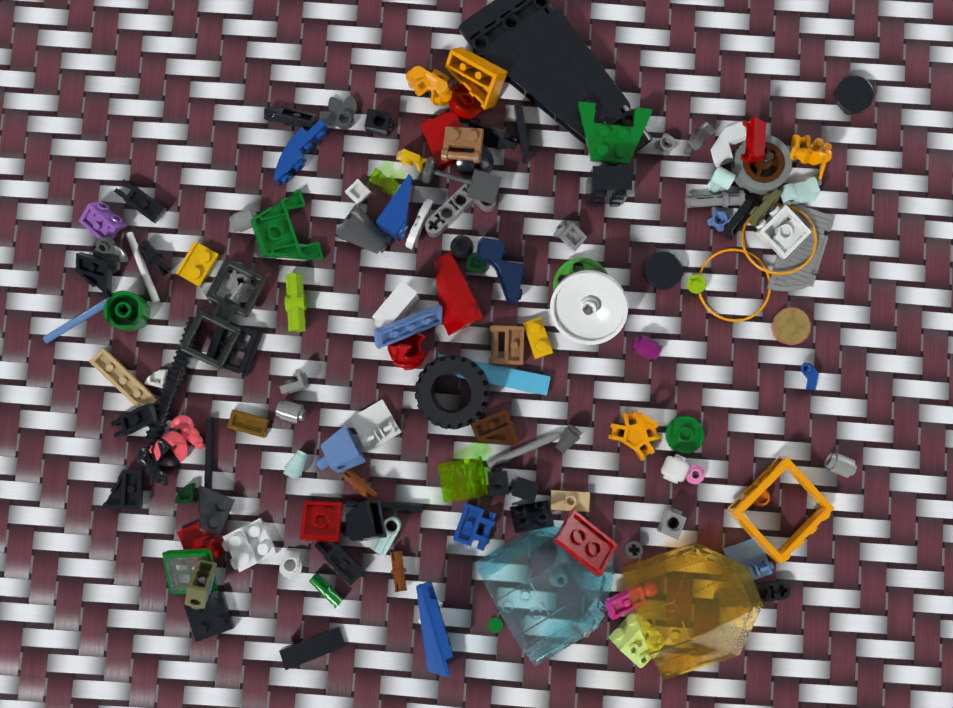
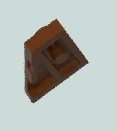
[471,409,520,445]

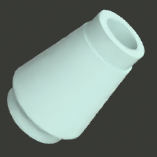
[283,450,308,480]

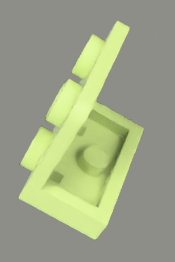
[608,609,666,668]

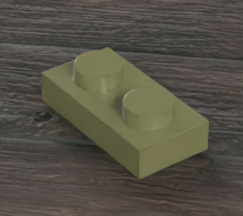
[749,188,782,227]

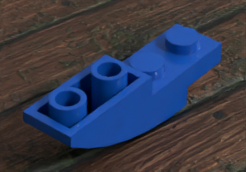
[274,119,329,186]

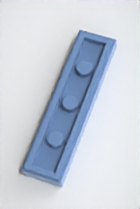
[374,304,443,349]

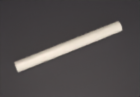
[125,232,160,304]

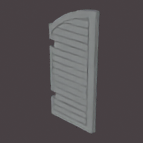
[766,204,835,292]

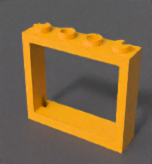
[726,456,835,563]

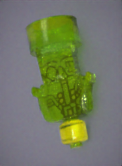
[368,168,399,195]

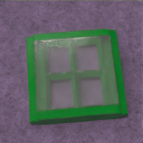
[162,548,218,594]

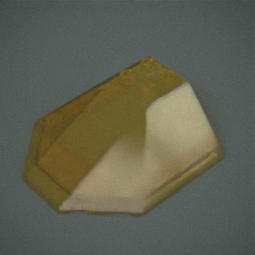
[622,542,763,680]

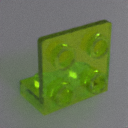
[438,456,488,502]

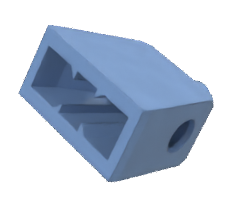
[316,426,366,473]

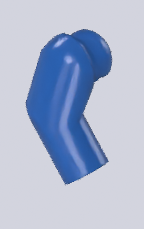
[801,363,819,391]

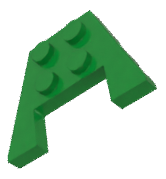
[578,101,652,165]
[250,189,324,260]

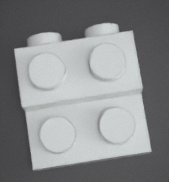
[754,205,811,259]
[222,518,278,572]

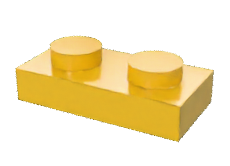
[523,317,553,359]

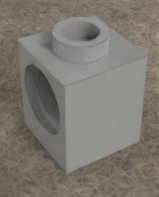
[656,508,687,540]

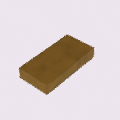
[227,409,270,438]

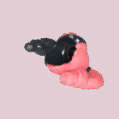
[137,415,205,486]

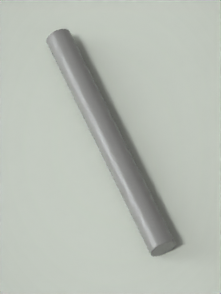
[486,431,560,469]

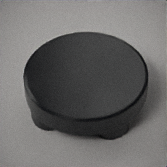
[833,76,874,115]
[643,252,683,290]

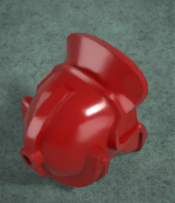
[387,333,425,370]

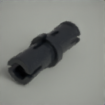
[138,240,172,276]

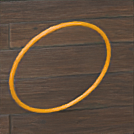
[741,203,817,275]
[699,248,771,322]

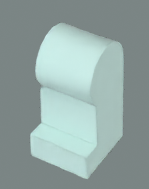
[779,177,820,205]

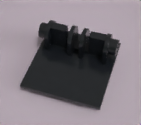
[510,500,554,533]

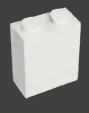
[372,281,420,328]

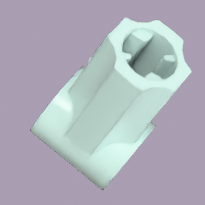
[707,166,736,194]
[370,516,401,556]

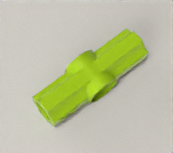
[285,273,307,332]

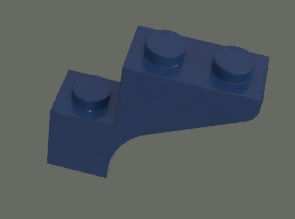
[475,237,525,304]

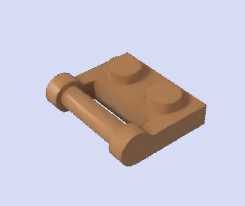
[441,126,484,163]
[488,325,524,365]

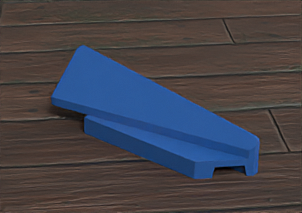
[416,581,453,677]

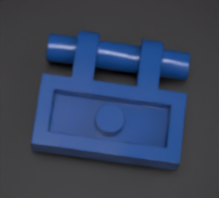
[453,503,497,551]

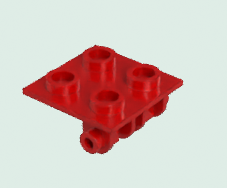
[177,522,227,567]

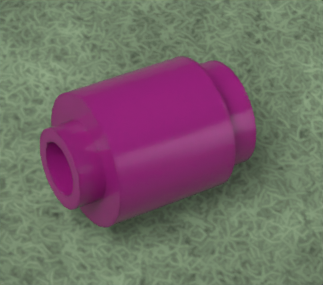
[632,335,662,360]

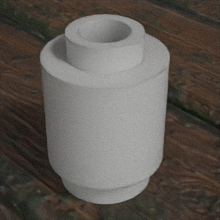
[229,208,257,232]
[276,400,306,424]
[825,453,857,478]

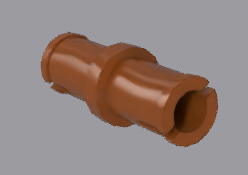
[341,468,378,500]
[390,551,407,592]

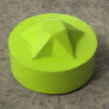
[687,274,707,294]

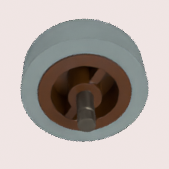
[731,135,792,195]

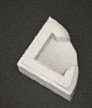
[145,369,170,388]

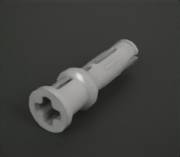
[685,190,745,208]

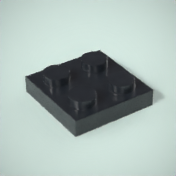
[184,590,235,642]

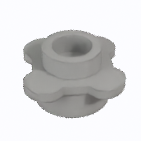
[655,133,678,156]

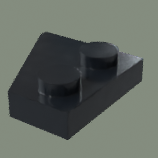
[76,252,113,298]
[102,469,144,509]
[197,485,235,537]

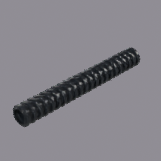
[144,316,205,443]

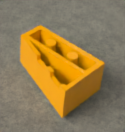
[445,47,508,110]

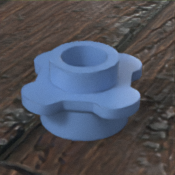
[707,209,730,231]

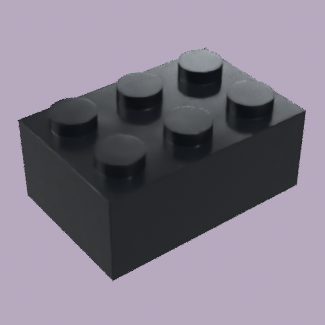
[586,166,632,207]

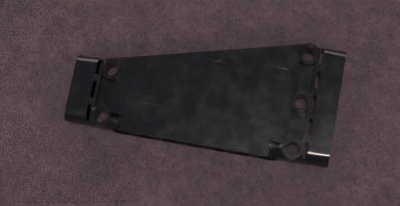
[458,0,653,166]

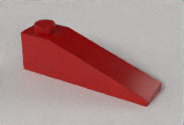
[434,252,483,336]

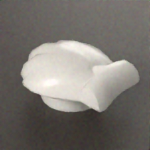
[279,550,302,579]

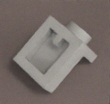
[553,221,587,251]
[279,369,309,395]

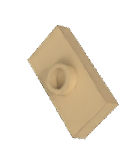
[550,490,590,512]

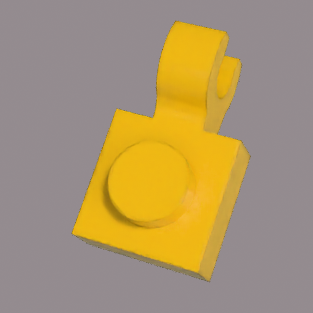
[396,149,427,174]

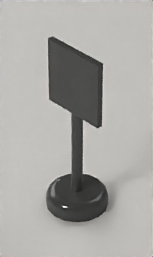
[422,156,502,205]

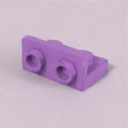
[79,202,127,240]

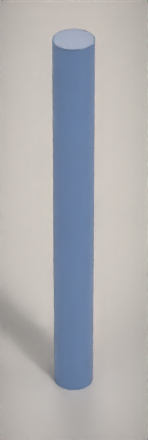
[43,297,110,343]

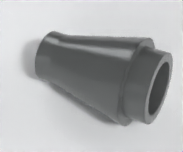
[555,424,582,453]

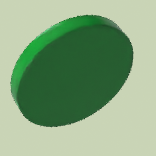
[488,617,503,633]

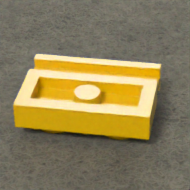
[176,241,220,288]

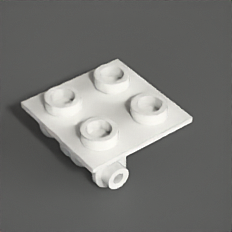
[349,399,401,452]

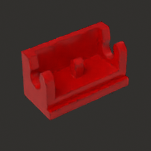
[740,117,766,163]

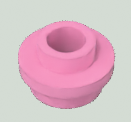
[686,465,705,484]

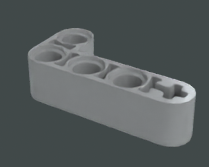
[425,178,496,237]

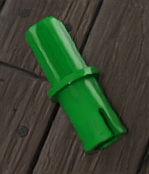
[309,573,344,608]

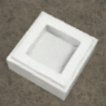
[345,179,372,206]

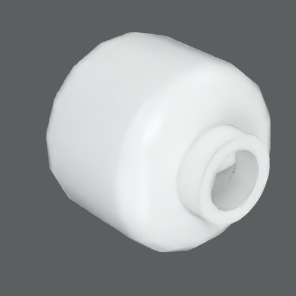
[661,454,690,484]

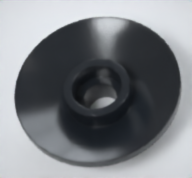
[457,146,494,179]

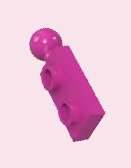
[605,582,658,620]

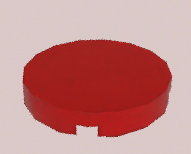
[448,85,483,119]

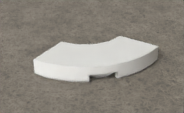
[405,198,433,249]

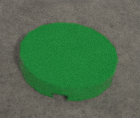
[665,416,704,454]

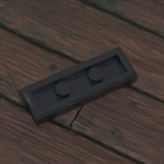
[514,103,530,164]

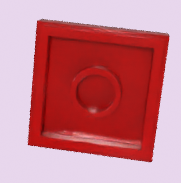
[300,501,343,542]

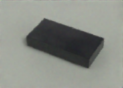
[724,199,753,240]

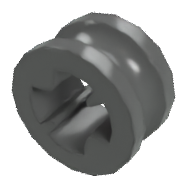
[624,540,643,559]

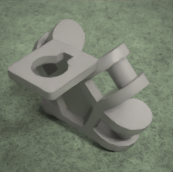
[203,262,254,306]

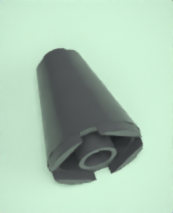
[334,204,389,254]

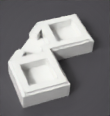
[711,121,746,168]

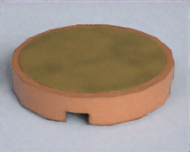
[771,307,811,345]

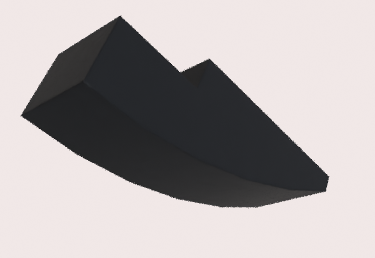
[279,626,345,670]

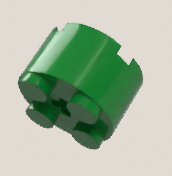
[103,290,150,332]

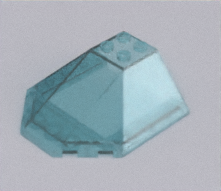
[475,526,615,667]

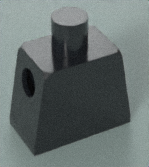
[341,500,387,541]

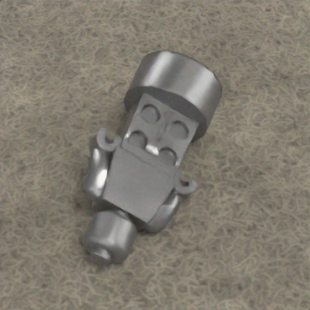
[684,121,715,155]

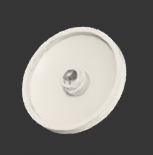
[550,270,628,345]

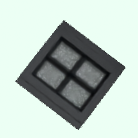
[206,322,263,376]

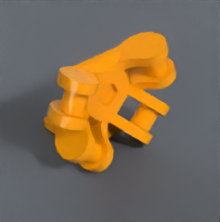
[406,66,452,106]
[790,135,832,181]
[608,410,660,461]

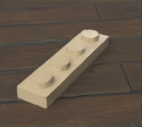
[89,348,159,408]

